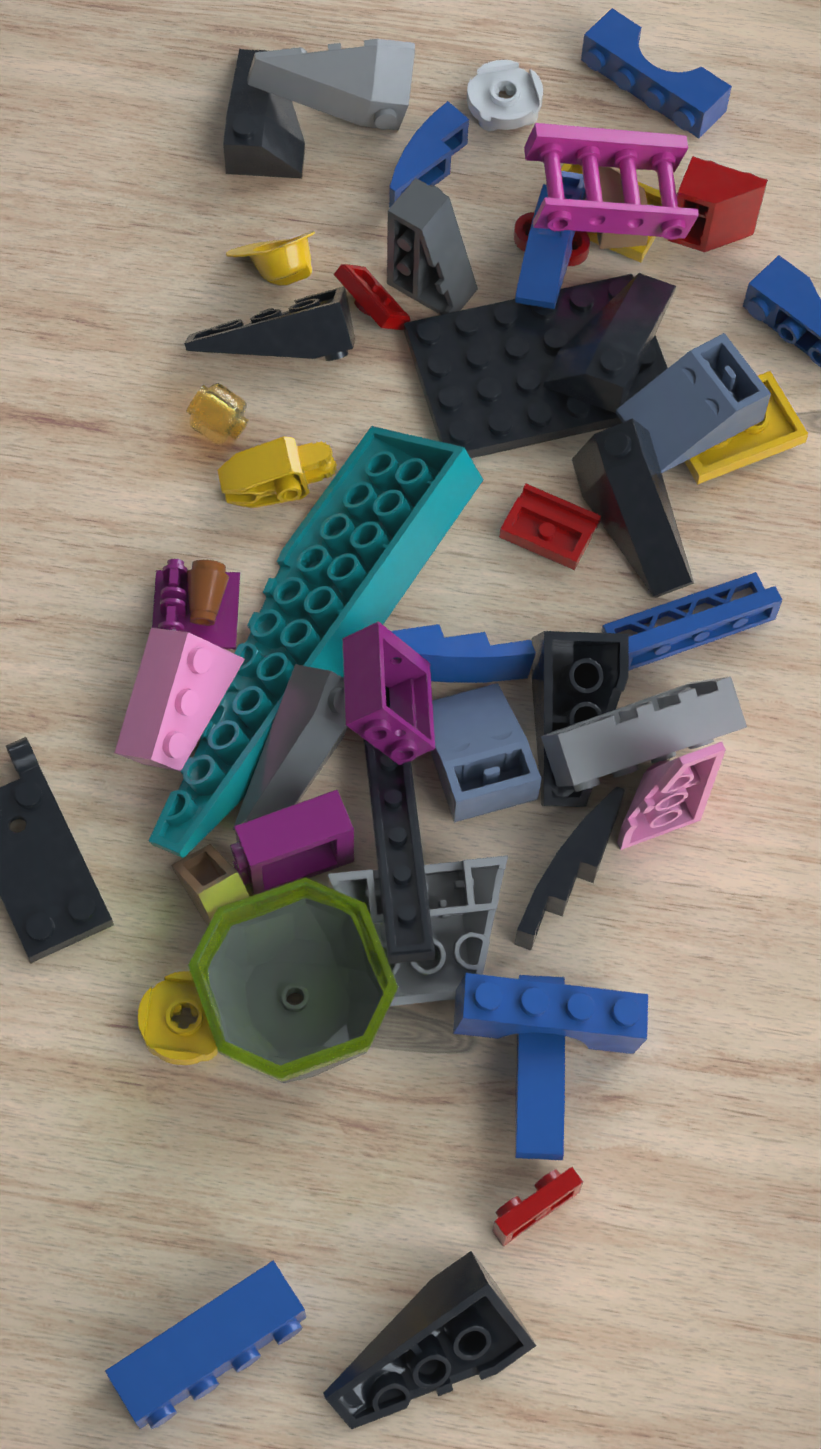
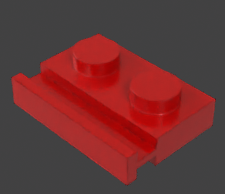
[499,483,601,570]

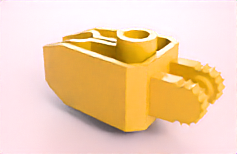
[217,436,337,508]

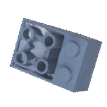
[616,333,771,473]
[430,683,541,823]

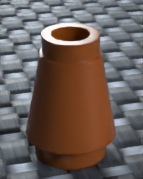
[187,559,229,626]

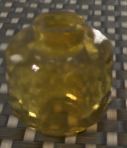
[186,383,250,444]

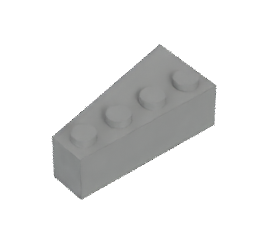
[541,676,747,792]

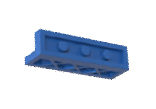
[602,572,782,671]

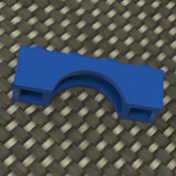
[581,8,732,138]
[453,973,648,1054]

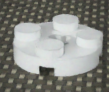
[467,60,543,131]

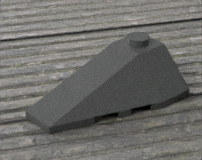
[233,664,348,830]

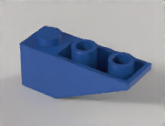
[743,255,821,367]

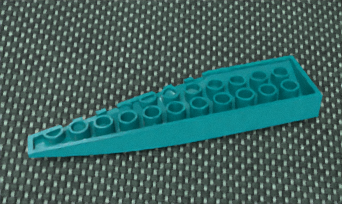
[148,426,483,858]

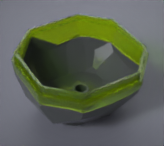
[188,878,398,1083]

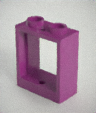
[343,621,435,765]
[230,790,354,898]

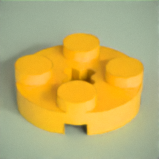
[138,971,218,1065]

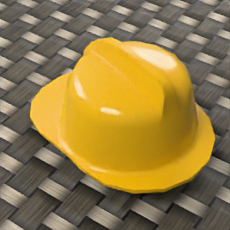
[226,231,315,286]

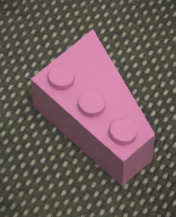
[114,628,245,771]

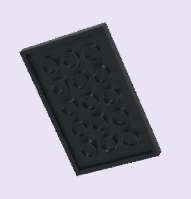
[404,274,668,458]

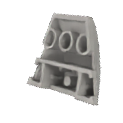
[327,855,508,1006]

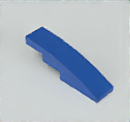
[391,624,536,683]
[515,975,565,1160]

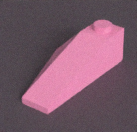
[617,742,726,850]

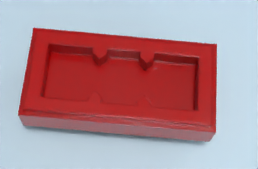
[333,264,411,330]

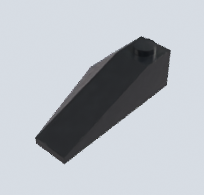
[223,49,305,179]
[572,418,694,598]
[532,631,629,807]
[323,1251,537,1429]

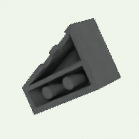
[387,178,478,315]

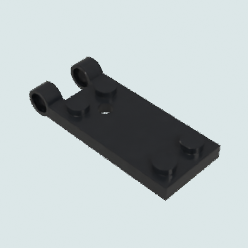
[0,737,114,963]

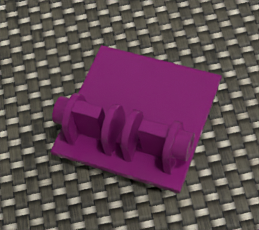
[152,558,240,649]

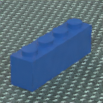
[105,1260,306,1429]

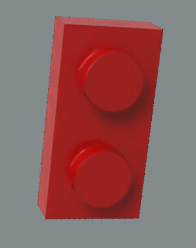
[492,1167,583,1247]

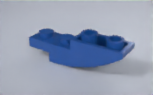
[515,171,586,309]

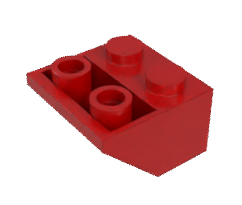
[668,156,768,253]

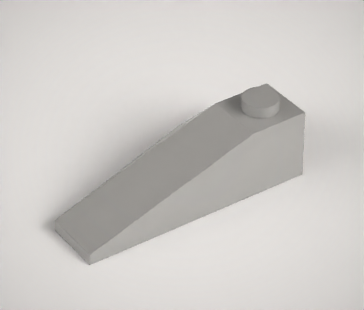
[247,39,415,130]

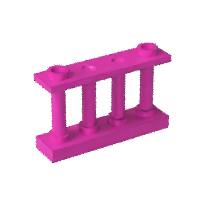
[524,123,699,240]

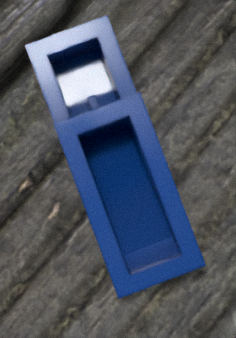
[389,101,469,208]

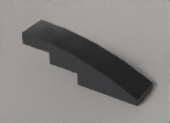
[514,787,625,950]

